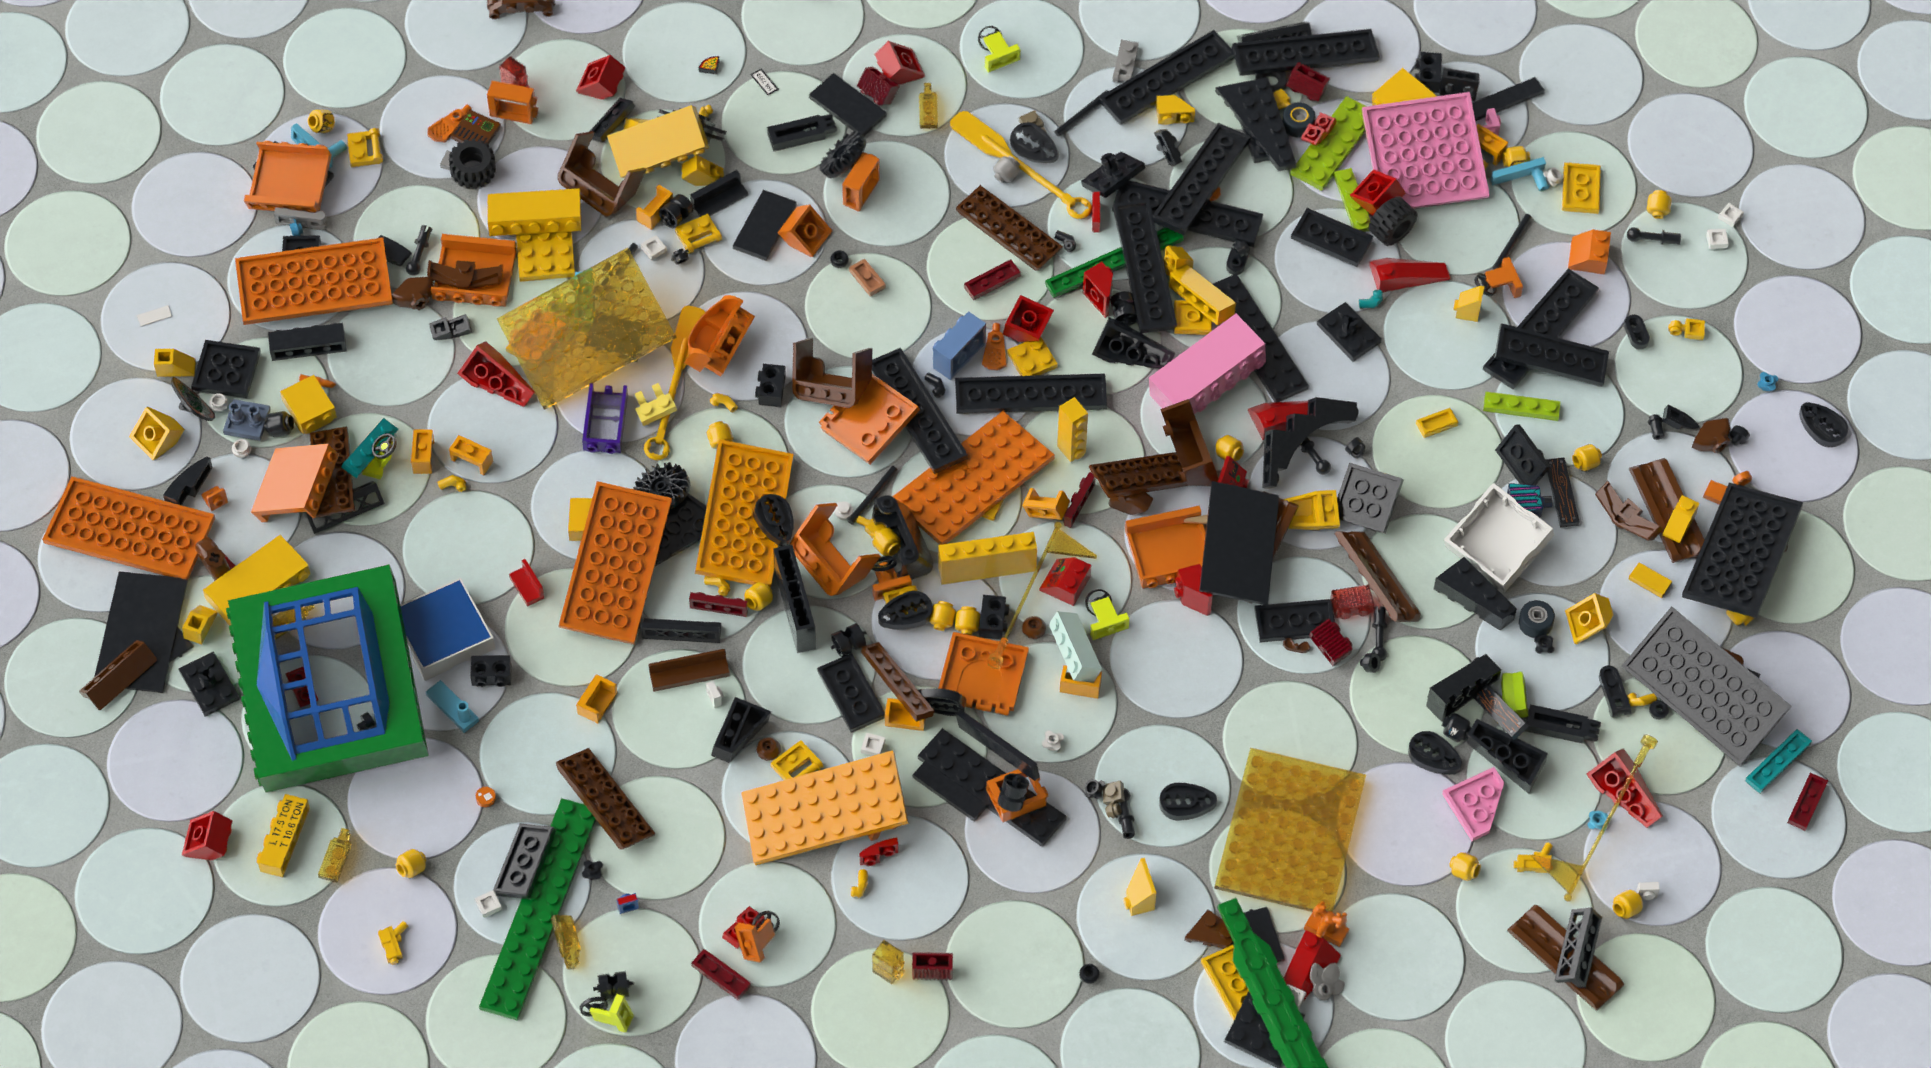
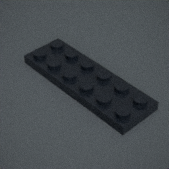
[1494,323,1609,387]

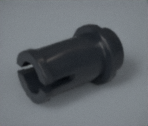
[1648,414,1665,440]

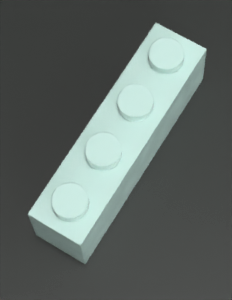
[1049,611,1102,683]

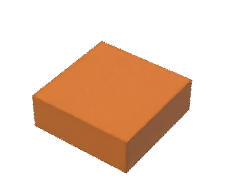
[1703,480,1727,505]

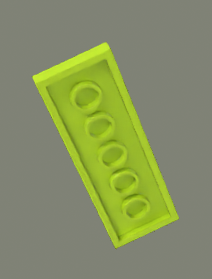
[1290,96,1367,191]

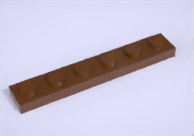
[861,642,934,722]

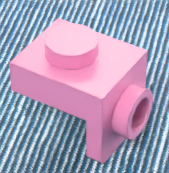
[1483,108,1501,136]

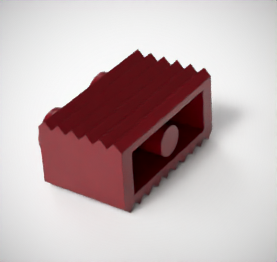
[1286,63,1330,102]
[856,66,900,106]
[1309,619,1353,666]
[912,952,953,981]

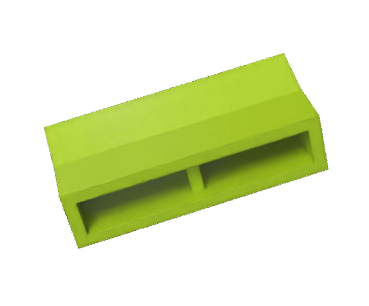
[1501,671,1528,718]

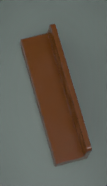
[79,640,157,710]
[648,649,730,692]

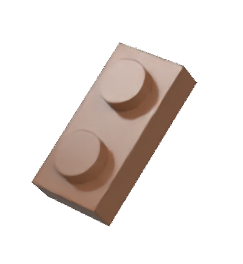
[849,259,885,297]

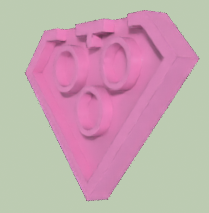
[1442,767,1504,841]

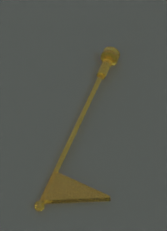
[986,522,1097,669]
[1531,734,1658,901]

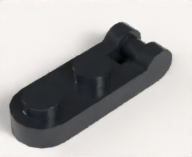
[1599,665,1631,718]

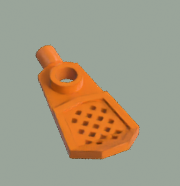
[428,104,472,142]
[982,323,1006,370]

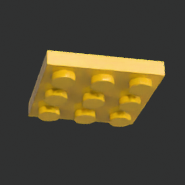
[516,231,575,282]

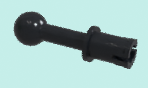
[406,225,433,276]
[1627,227,1681,245]
[1300,437,1331,475]
[1372,606,1388,662]
[1119,788,1135,839]

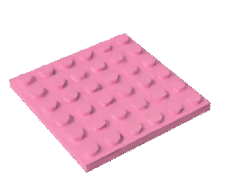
[1362,92,1490,209]

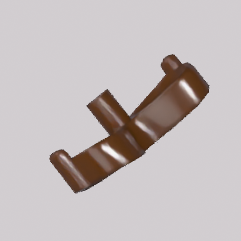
[1283,638,1310,653]

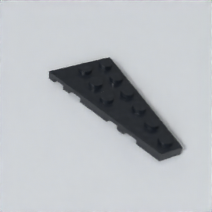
[1215,77,1297,171]
[655,493,707,567]

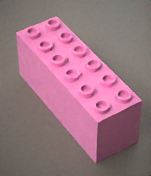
[1149,314,1266,414]

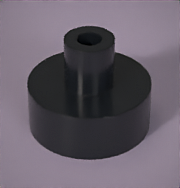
[1729,425,1750,445]
[1360,653,1381,673]
[356,712,376,731]

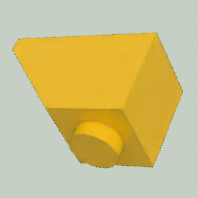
[1453,286,1484,322]
[1663,495,1700,543]

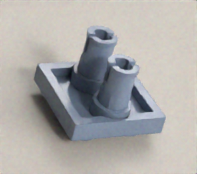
[223,399,271,441]

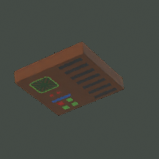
[451,109,501,144]

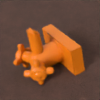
[1304,901,1349,947]

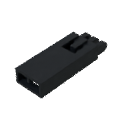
[767,114,837,152]
[1525,704,1601,744]

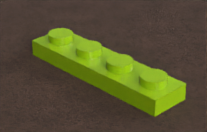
[1333,168,1370,232]
[1483,391,1561,421]

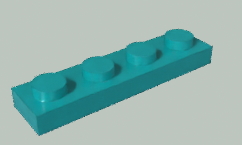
[341,418,399,479]
[1745,729,1812,793]

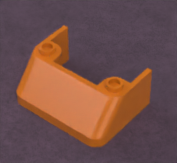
[790,503,881,596]

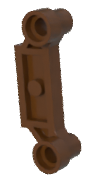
[487,0,555,19]

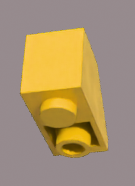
[1156,95,1195,125]
[682,155,724,186]
[1164,246,1193,276]
[154,348,196,377]
[182,605,218,645]

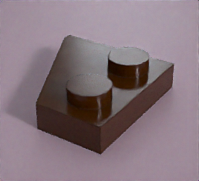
[1184,910,1234,949]

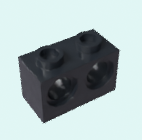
[1415,52,1442,93]
[1440,68,1480,101]
[755,363,786,407]
[979,595,1010,640]
[470,655,512,687]

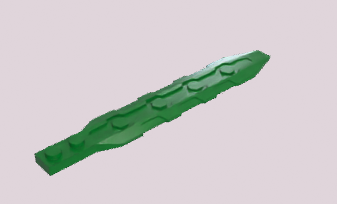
[1217,898,1328,1068]

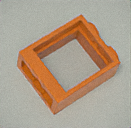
[487,81,539,124]
[842,152,880,212]
[986,769,1048,823]

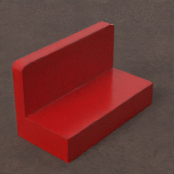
[509,559,544,607]

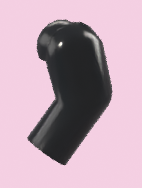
[1054,230,1076,252]
[924,373,945,398]

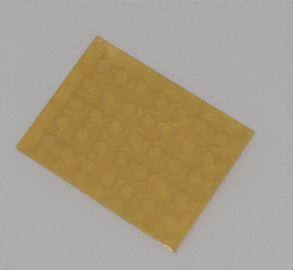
[497,247,677,410]
[1214,748,1366,912]

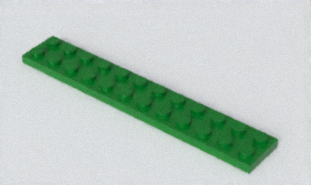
[479,798,596,1021]

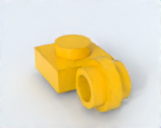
[1668,318,1705,340]

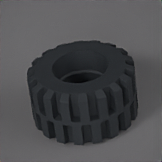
[449,139,496,189]
[1368,197,1418,246]

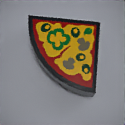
[698,56,720,74]

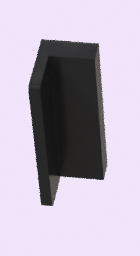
[690,169,748,217]

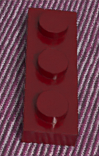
[964,259,1021,301]
[1063,472,1096,528]
[689,592,748,617]
[1787,773,1829,831]
[691,949,751,1000]

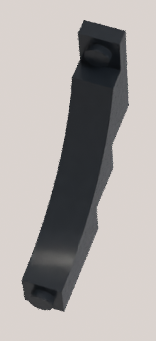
[1262,397,1359,489]

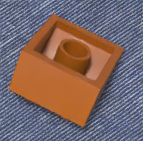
[778,205,833,257]
[1568,229,1611,275]

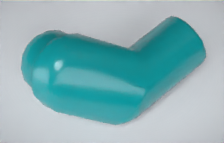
[1359,289,1383,308]

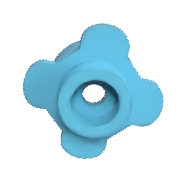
[1588,811,1608,831]

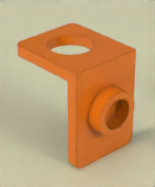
[201,486,228,511]

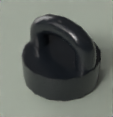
[1345,437,1366,458]

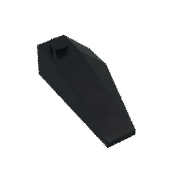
[1092,317,1175,369]

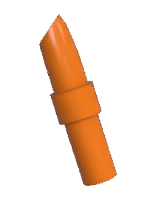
[299,374,336,388]

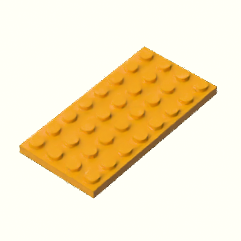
[695,439,793,588]
[741,750,909,865]

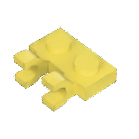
[635,383,678,426]

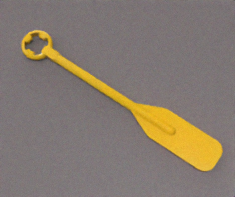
[950,111,1092,219]
[644,306,705,460]

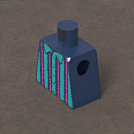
[1507,483,1553,518]

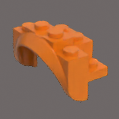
[684,295,755,377]

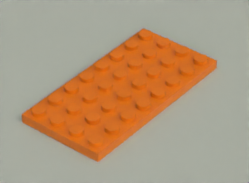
[235,238,393,325]
[892,411,1055,545]
[42,476,215,580]
[558,481,672,645]

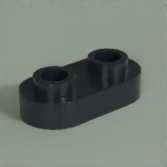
[1226,243,1250,275]
[1624,314,1650,349]

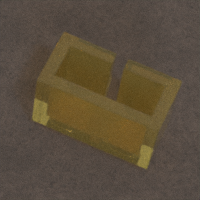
[872,940,905,984]

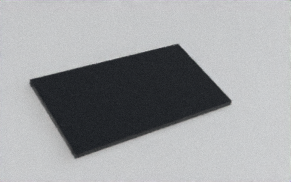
[1199,481,1279,605]
[94,571,188,693]

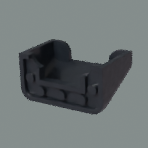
[872,495,934,580]

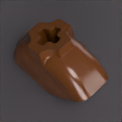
[392,277,434,311]
[1692,418,1731,453]
[1108,493,1153,515]
[195,537,231,581]

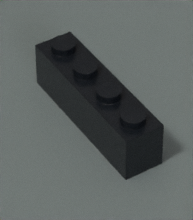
[268,323,347,361]

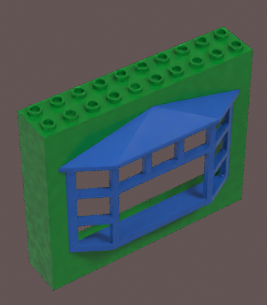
[226,564,429,793]

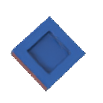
[616,893,639,914]

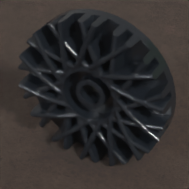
[819,131,866,178]
[633,462,691,510]

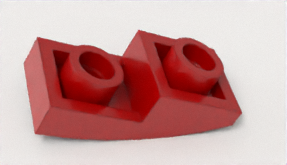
[1301,112,1337,146]
[285,666,319,708]
[859,837,898,866]
[722,906,765,949]

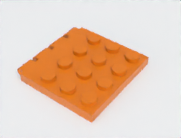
[819,374,920,465]
[938,632,1029,716]

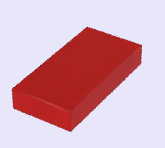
[1092,192,1100,233]

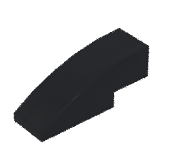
[163,457,213,505]

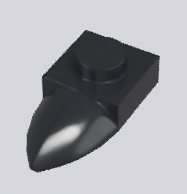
[1662,404,1700,430]

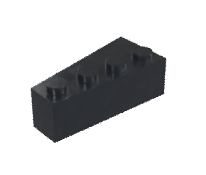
[1434,557,1517,630]
[1426,654,1502,722]
[1467,719,1548,794]

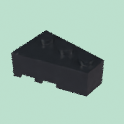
[711,697,771,763]

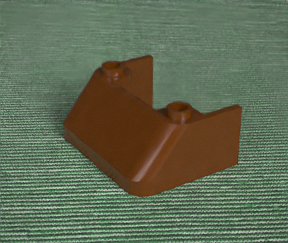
[558,131,647,216]
[792,338,873,408]
[1160,399,1219,486]

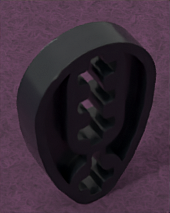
[1010,122,1059,163]
[1799,402,1848,447]
[754,494,794,546]
[878,591,932,630]
[918,688,966,716]
[1408,731,1462,775]
[1159,782,1217,821]

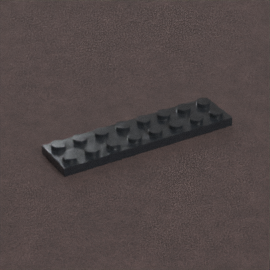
[1232,29,1380,76]
[1099,30,1234,125]
[1152,123,1251,235]
[1112,180,1263,247]
[1113,199,1177,334]
[1483,268,1599,389]
[1213,274,1309,402]
[872,347,968,474]
[955,373,1107,414]
[918,728,1067,847]

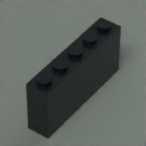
[773,544,816,653]

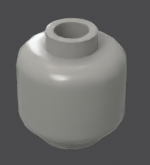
[993,155,1020,183]

